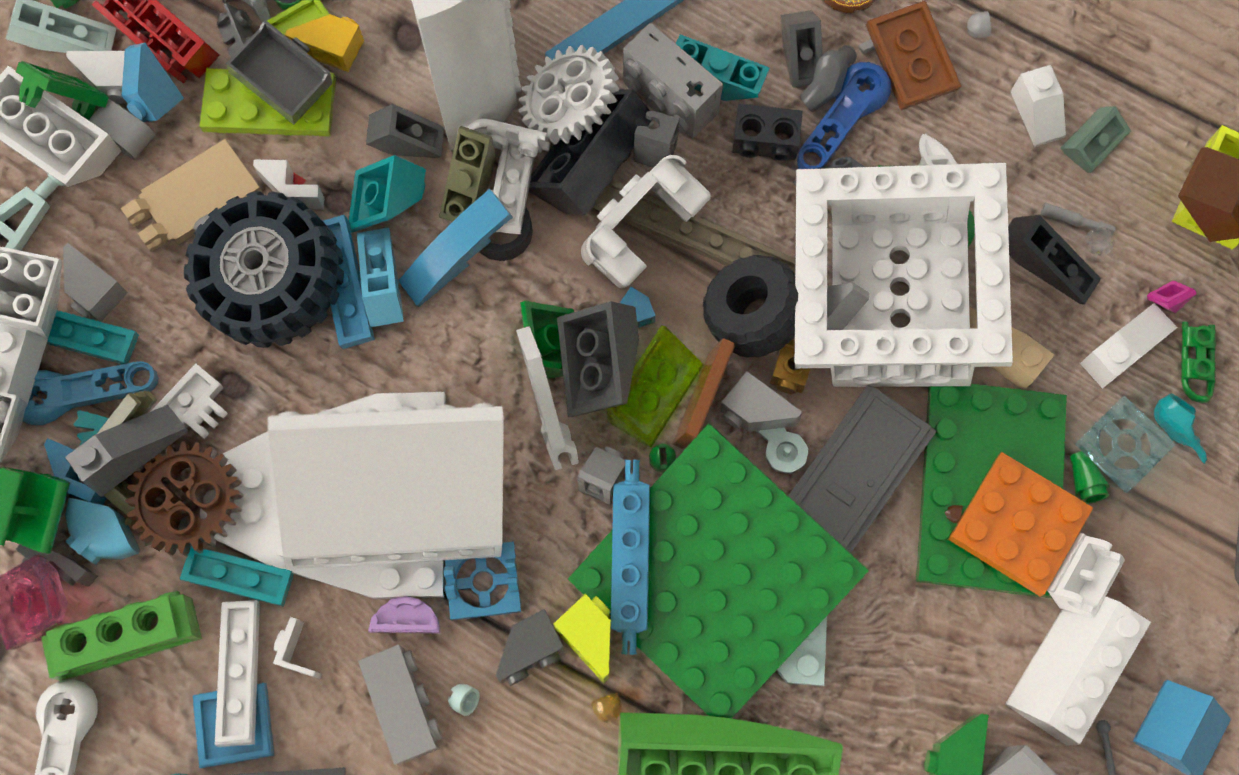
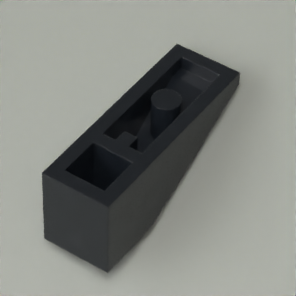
[1008,215,1101,304]

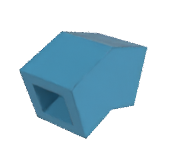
[620,287,656,328]

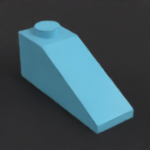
[357,228,404,327]

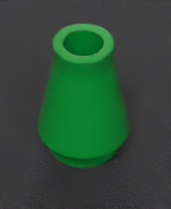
[1070,450,1110,504]

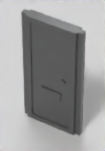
[789,384,936,553]

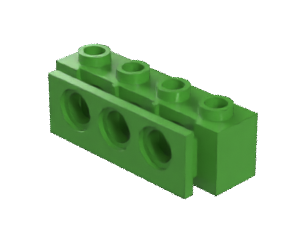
[41,591,202,681]

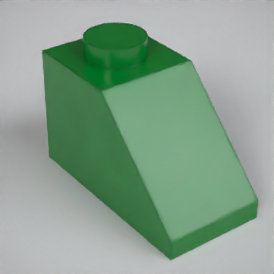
[925,713,989,775]

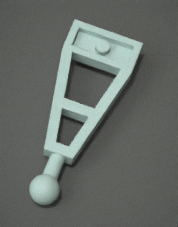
[0,174,65,251]

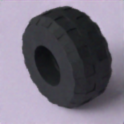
[703,255,798,358]

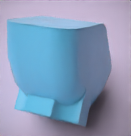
[65,498,140,565]

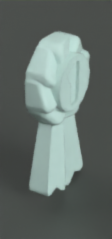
[756,428,808,474]

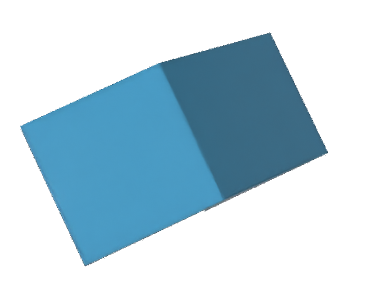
[44,438,107,505]

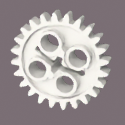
[519,45,619,144]

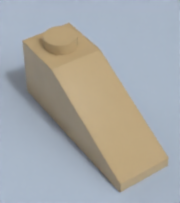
[969,307,1054,390]

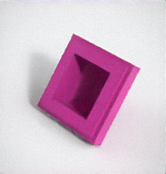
[1147,280,1196,314]

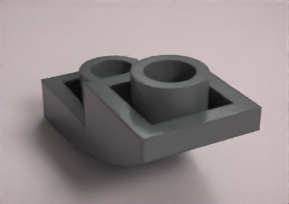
[16,544,98,587]

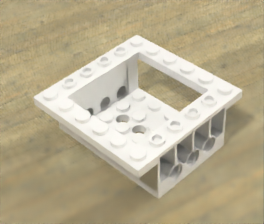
[795,163,1013,387]

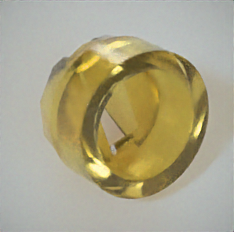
[591,693,622,723]

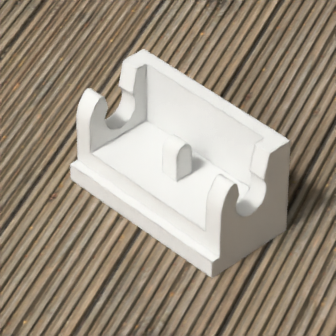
[1047,532,1125,618]

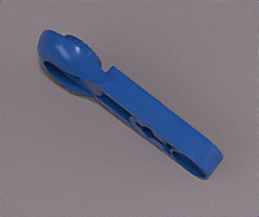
[797,62,891,169]

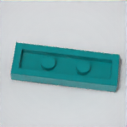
[46,310,139,364]
[180,546,294,607]

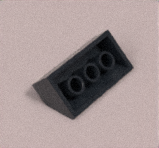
[528,89,652,215]

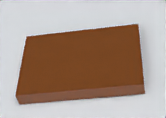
[865,0,961,110]
[672,338,735,449]

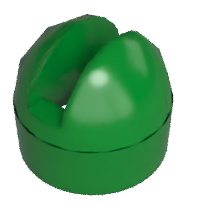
[649,443,676,472]

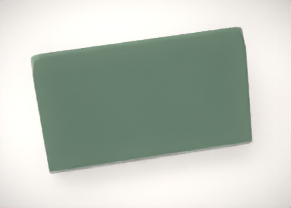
[1060,106,1131,173]

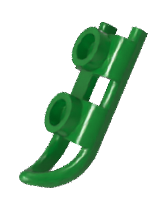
[1181,322,1216,403]

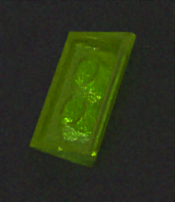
[607,325,704,448]

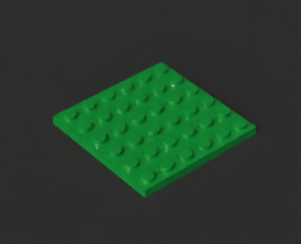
[568,423,869,719]

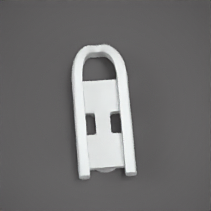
[466,119,550,157]

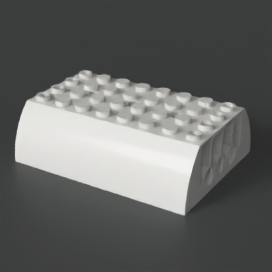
[412,0,521,151]

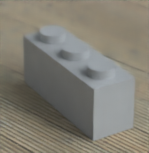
[358,645,443,765]

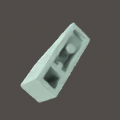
[6,0,116,53]

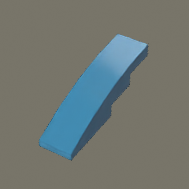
[398,189,513,307]

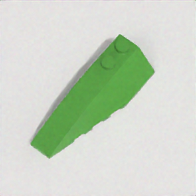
[617,712,843,775]

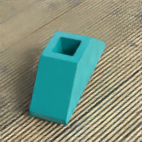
[675,34,770,101]

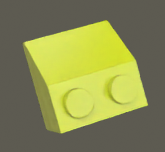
[553,594,611,684]

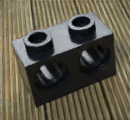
[732,104,803,161]

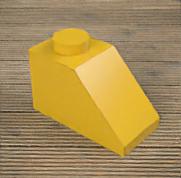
[285,14,364,72]

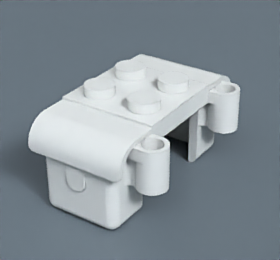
[581,155,711,288]

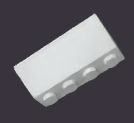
[0,66,121,187]
[1005,597,1151,746]

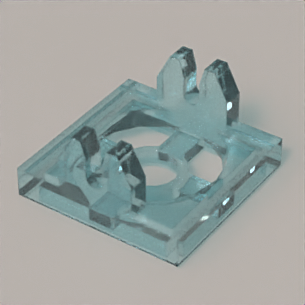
[1075,396,1176,493]

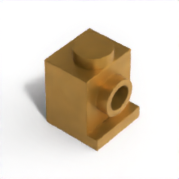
[770,339,811,394]

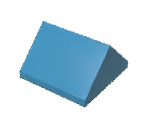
[1132,680,1231,775]

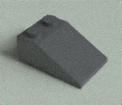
[557,301,639,417]

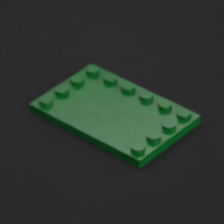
[916,384,1067,598]

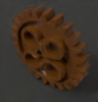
[125,441,244,556]

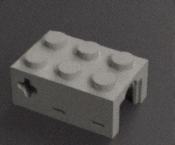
[623,23,723,139]

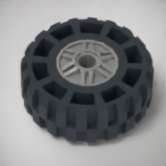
[184,191,344,348]

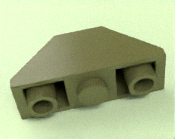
[439,126,496,222]

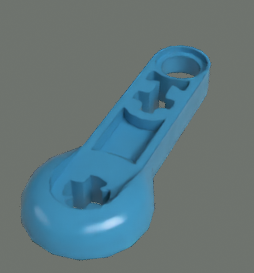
[23,361,159,425]

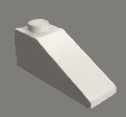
[1080,303,1177,389]

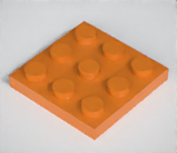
[948,452,1093,597]

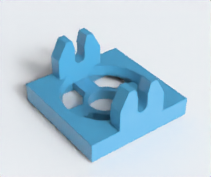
[444,541,521,621]

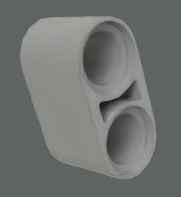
[89,99,156,160]

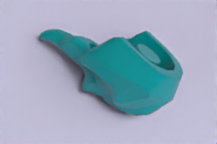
[1153,393,1207,464]

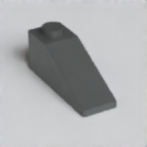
[65,405,188,497]

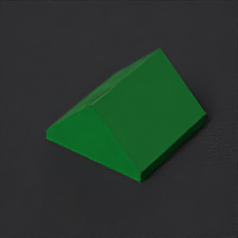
[520,300,574,379]

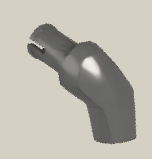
[800,45,857,112]

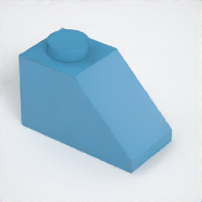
[121,43,184,122]

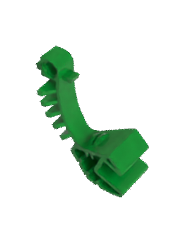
[0,466,70,554]

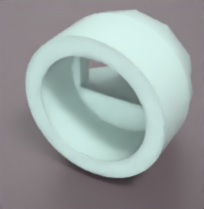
[448,684,480,716]

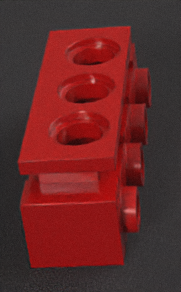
[92,0,220,84]

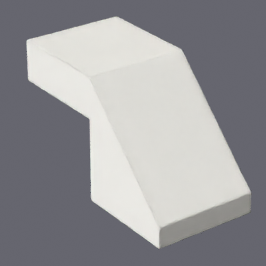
[253,160,324,210]

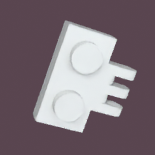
[150,364,228,439]

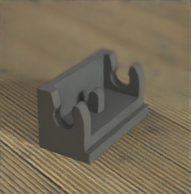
[634,111,680,168]

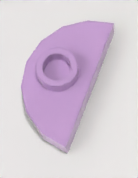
[368,596,441,634]

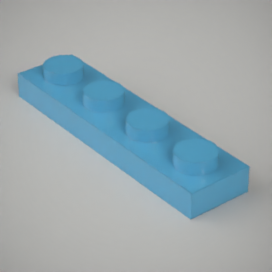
[323,215,375,349]

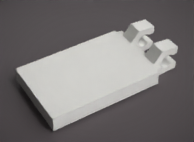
[516,326,579,470]

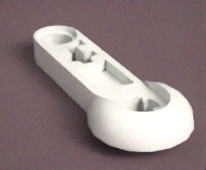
[35,679,98,775]

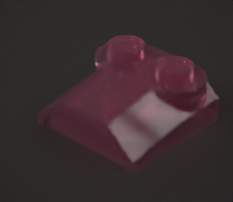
[0,555,68,650]

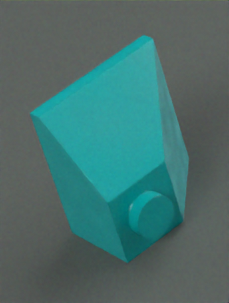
[349,155,426,233]

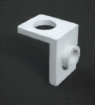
[273,617,322,679]

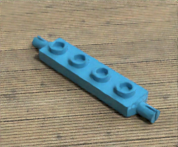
[611,460,650,655]

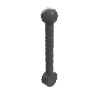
[1096,720,1116,775]

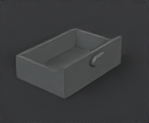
[226,19,333,125]

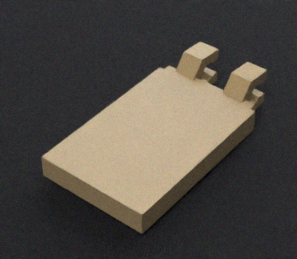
[120,139,262,252]

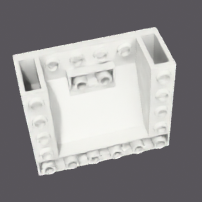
[268,403,503,569]

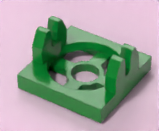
[16,61,109,120]

